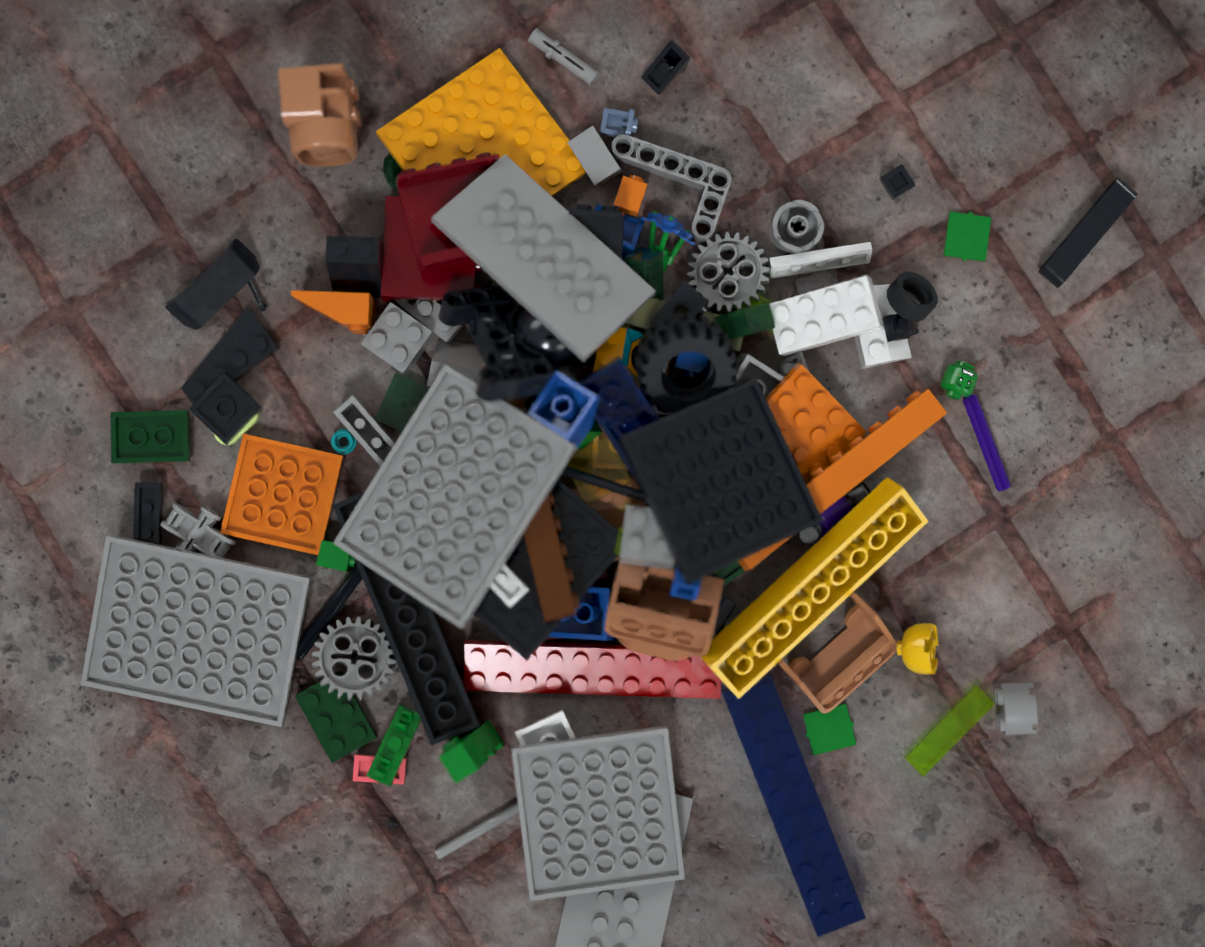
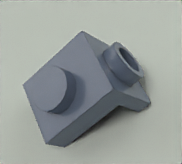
[600,108,638,137]

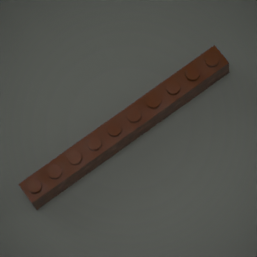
[483,366,580,623]

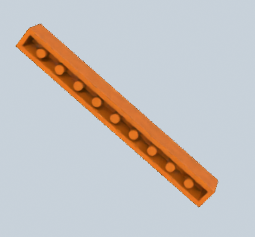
[738,389,947,571]

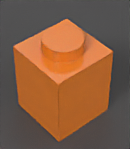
[614,175,647,217]

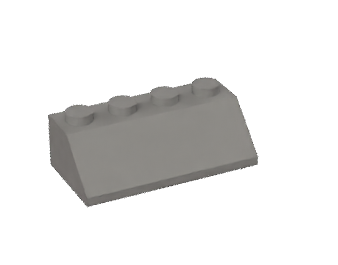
[427,339,531,407]

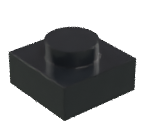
[879,164,916,201]

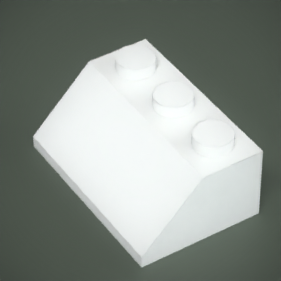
[854,284,912,369]

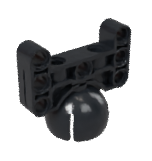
[439,286,576,402]

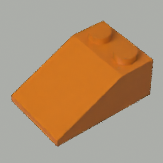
[291,290,376,335]

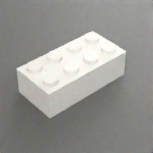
[767,275,884,356]

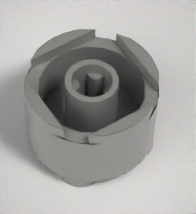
[770,200,824,255]
[994,682,1038,735]

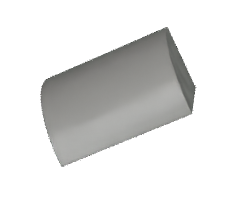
[567,126,623,186]

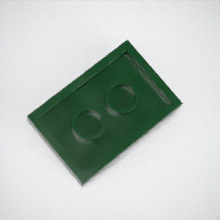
[110,410,191,464]
[295,670,378,763]

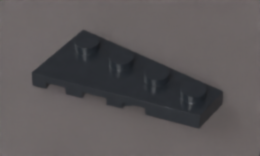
[181,307,280,404]

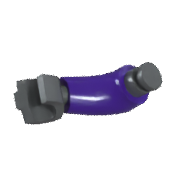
[799,478,876,544]

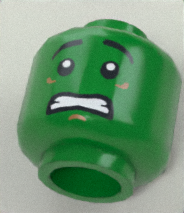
[940,361,978,400]

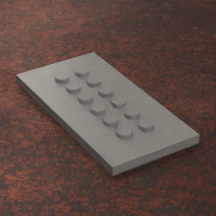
[432,154,656,362]
[555,793,693,947]

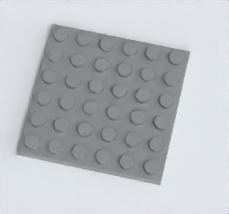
[511,726,685,901]

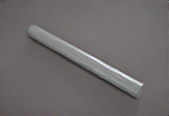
[435,802,519,859]

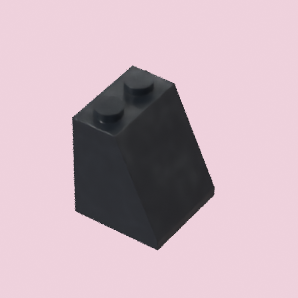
[326,236,383,298]

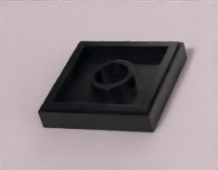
[189,372,262,445]

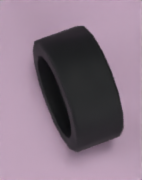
[887,271,938,322]

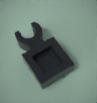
[882,314,919,342]

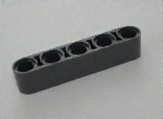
[1038,177,1138,288]

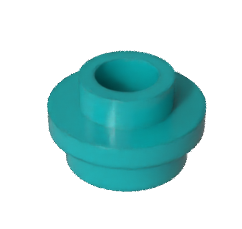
[331,429,357,455]

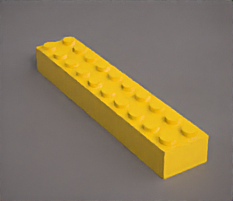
[699,477,929,699]

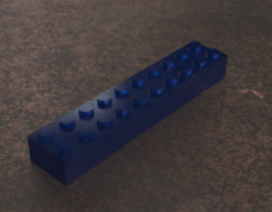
[721,672,866,937]

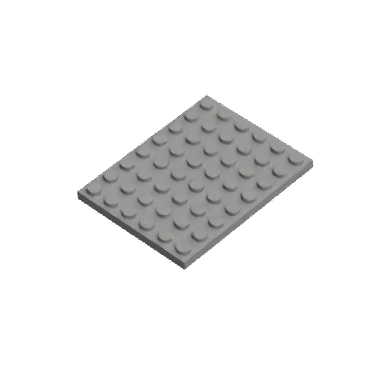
[334,365,577,629]
[81,534,311,727]

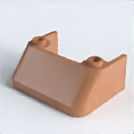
[778,592,897,713]

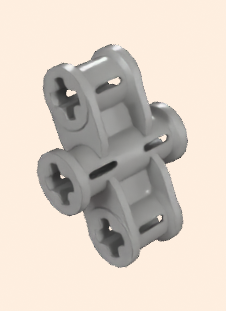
[160,502,236,558]

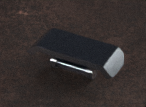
[165,239,260,330]

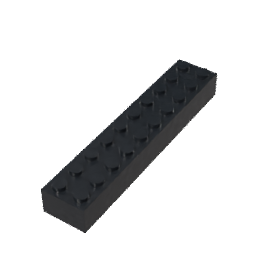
[332,492,481,746]

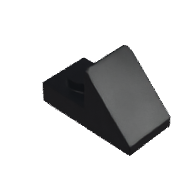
[641,39,691,95]

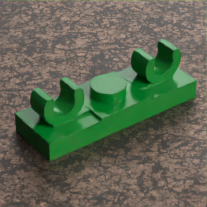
[366,705,421,787]

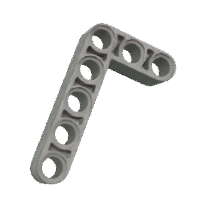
[612,134,731,243]

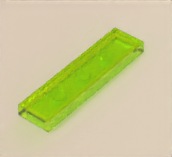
[904,685,995,777]

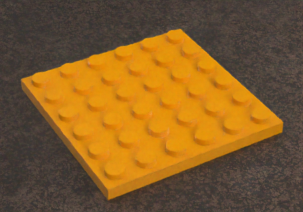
[376,48,586,197]

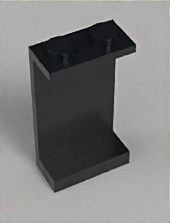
[569,205,625,260]

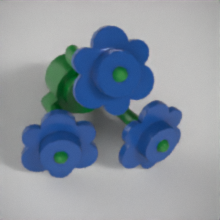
[641,211,697,271]

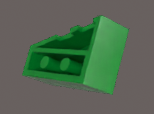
[439,719,505,784]

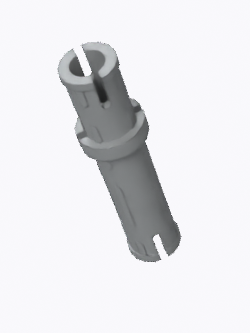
[528,28,599,85]

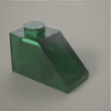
[624,247,664,300]
[714,303,775,340]

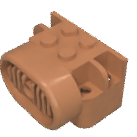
[278,64,361,167]
[605,563,724,661]

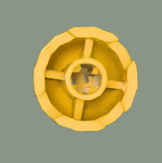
[897,623,938,675]

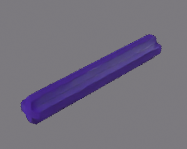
[963,394,1011,491]

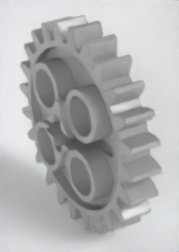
[687,232,771,315]
[312,617,396,701]

